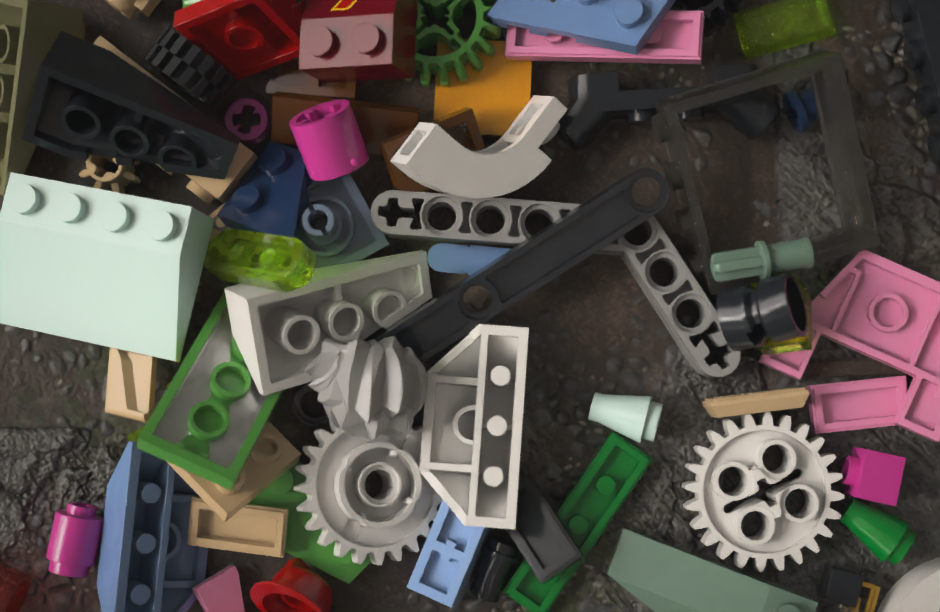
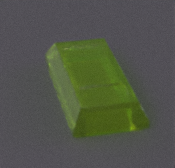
[732,0,837,60]

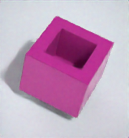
[841,447,906,506]

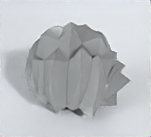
[305,335,428,440]

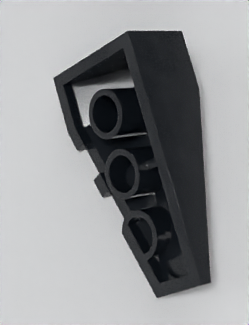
[22,31,241,180]

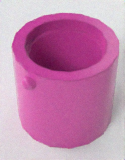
[289,99,370,181]

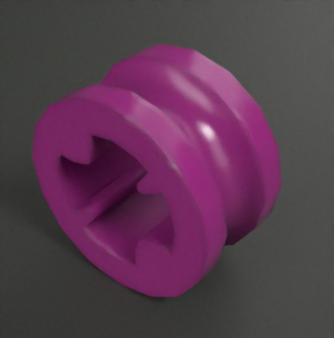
[225,98,271,145]

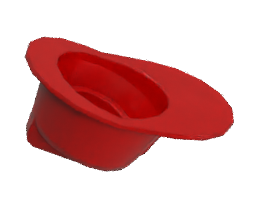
[250,557,333,612]

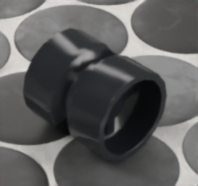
[717,272,808,352]

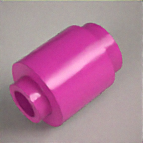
[46,502,104,578]

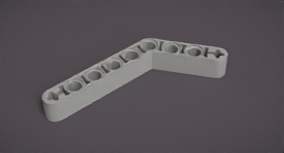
[370,190,740,377]

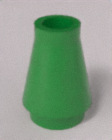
[838,497,917,565]

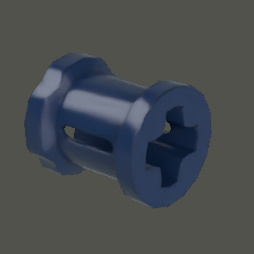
[782,75,846,134]

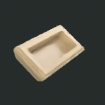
[702,387,809,418]
[187,496,289,558]

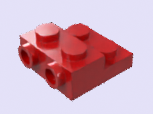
[173,0,306,80]

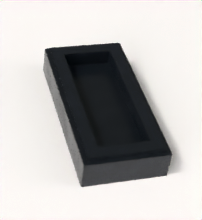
[507,474,585,585]

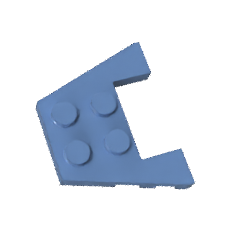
[487,0,676,55]

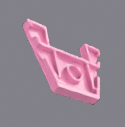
[758,249,940,442]

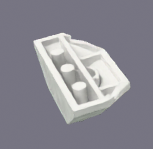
[419,324,529,529]

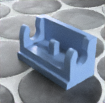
[407,500,491,608]

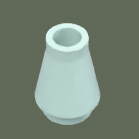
[588,392,663,443]

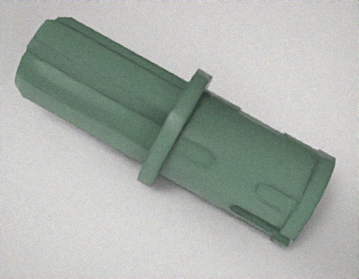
[710,237,814,282]

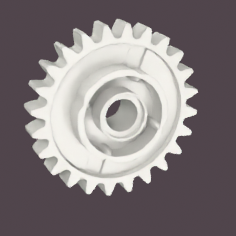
[294,417,443,565]

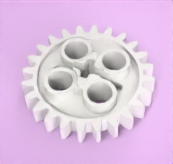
[681,412,844,572]

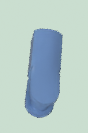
[427,243,511,275]

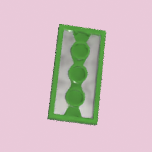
[137,285,284,491]

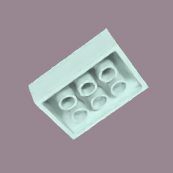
[0,172,214,362]

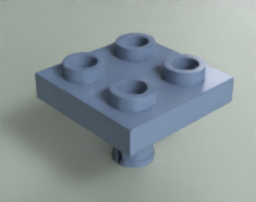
[279,173,390,272]

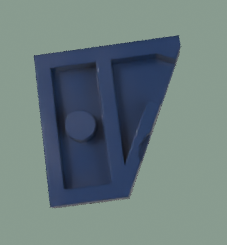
[217,141,312,252]

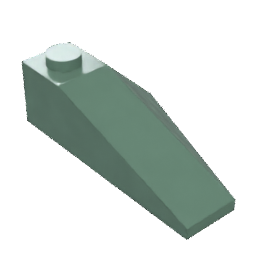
[606,527,818,612]

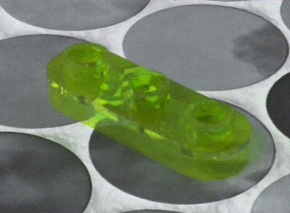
[203,229,316,292]

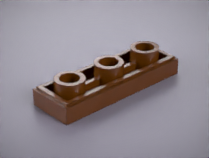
[271,91,420,155]

